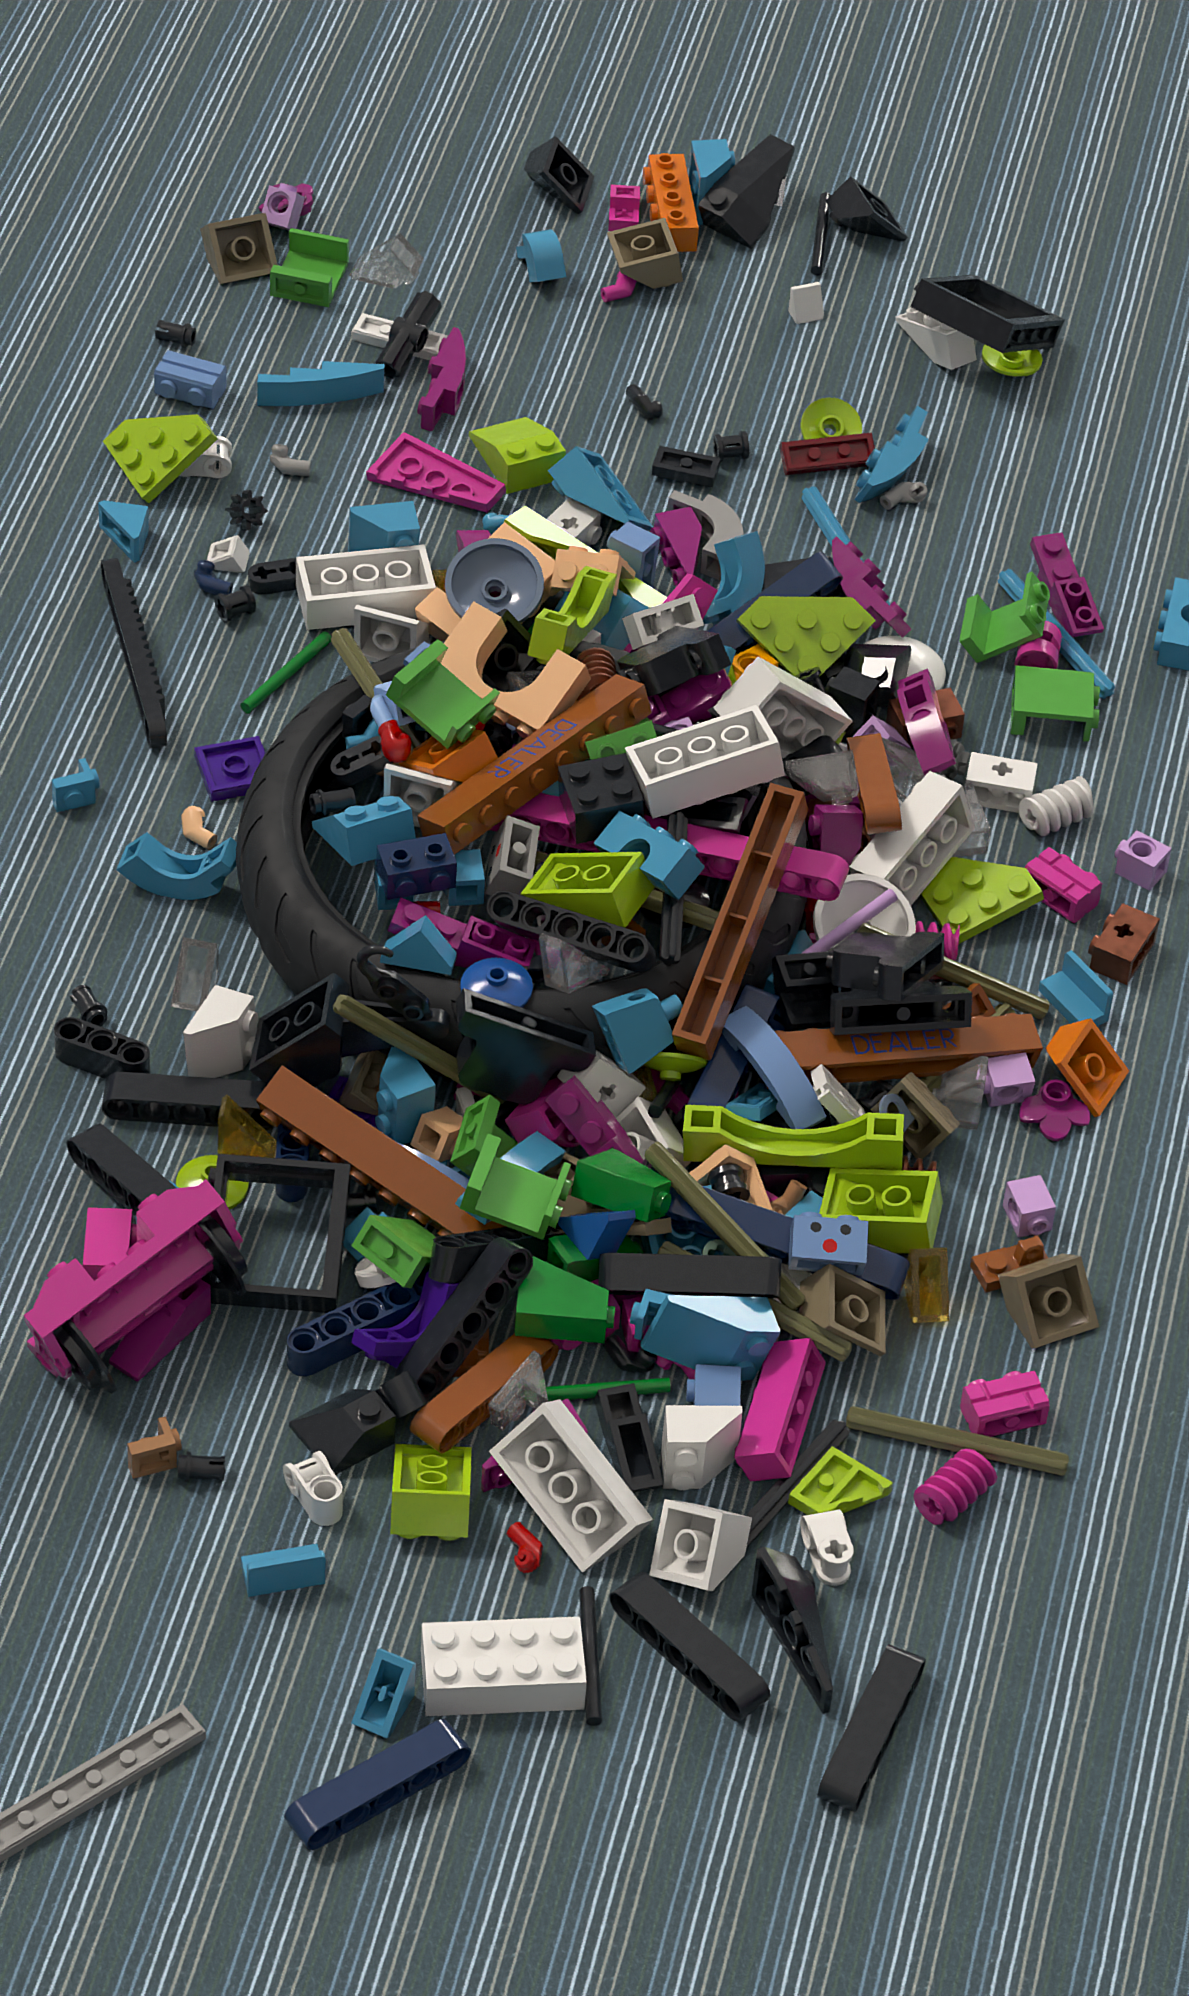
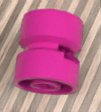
[1015,621,1062,669]

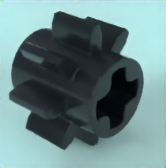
[225,490,268,530]

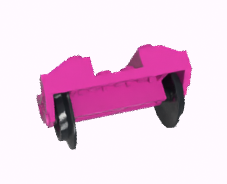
[24,1179,248,1394]

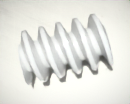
[1019,776,1094,836]

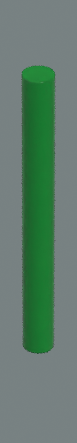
[240,631,332,714]
[519,1377,671,1404]

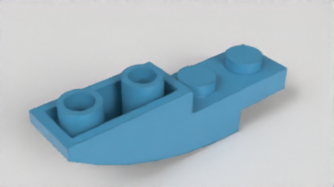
[854,406,929,503]

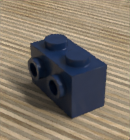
[376,833,457,900]

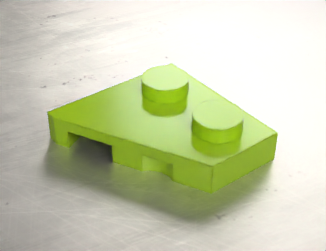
[788,1446,893,1515]

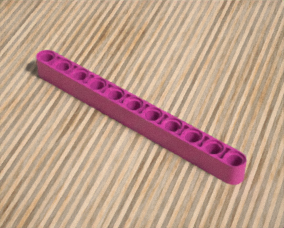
[490,793,849,901]

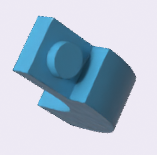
[703,531,765,626]
[116,832,237,900]

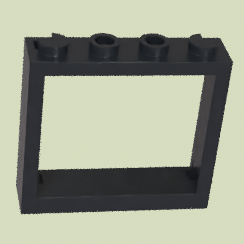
[910,275,1065,353]
[201,1154,351,1313]

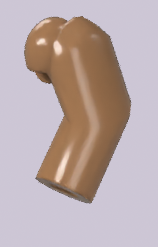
[770,1180,807,1215]

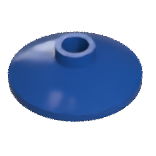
[460,958,533,1008]

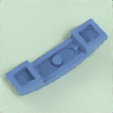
[722,1006,827,1129]

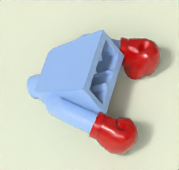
[370,681,486,763]

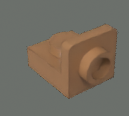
[127,1417,182,1479]

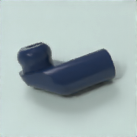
[194,560,233,595]

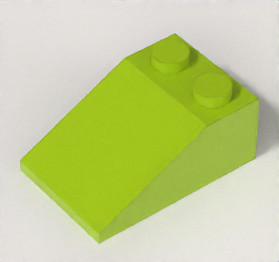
[469,417,566,494]
[520,852,655,928]
[819,1168,943,1254]
[390,1444,472,1541]

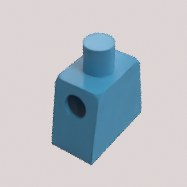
[592,988,683,1074]

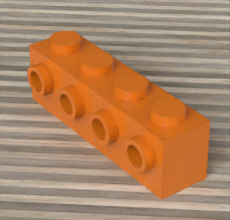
[643,153,699,252]

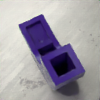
[351,1272,460,1368]

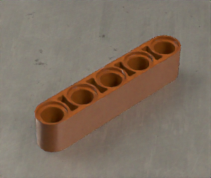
[847,733,902,835]
[410,1333,559,1454]

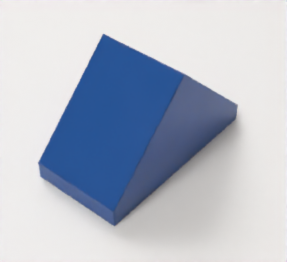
[558,1210,636,1260]

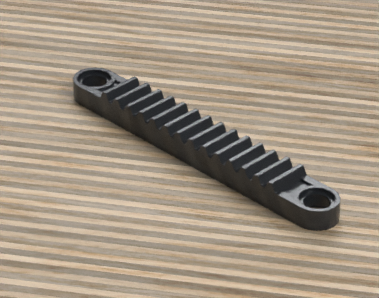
[101,558,167,748]

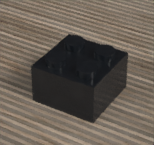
[558,753,644,844]

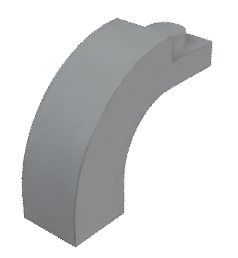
[667,490,743,581]

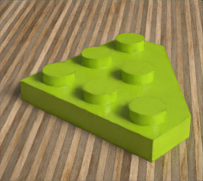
[103,414,218,503]
[736,596,876,676]
[920,857,1044,944]

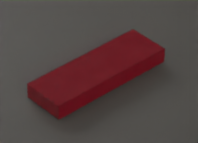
[779,432,875,475]

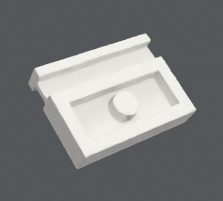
[810,1064,865,1124]

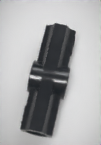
[375,291,442,379]

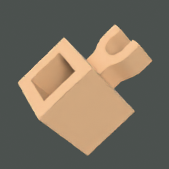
[410,1106,463,1162]

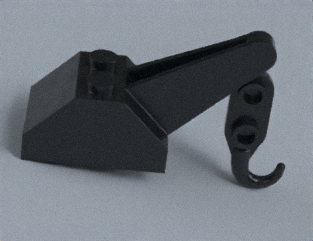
[249,945,450,1087]

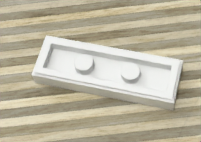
[351,313,448,360]

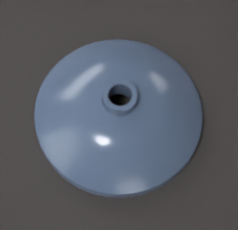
[445,538,544,623]

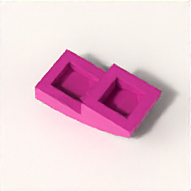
[608,185,640,231]

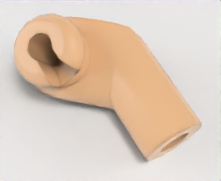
[181,806,217,850]

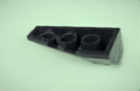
[698,134,795,249]
[751,1547,833,1714]

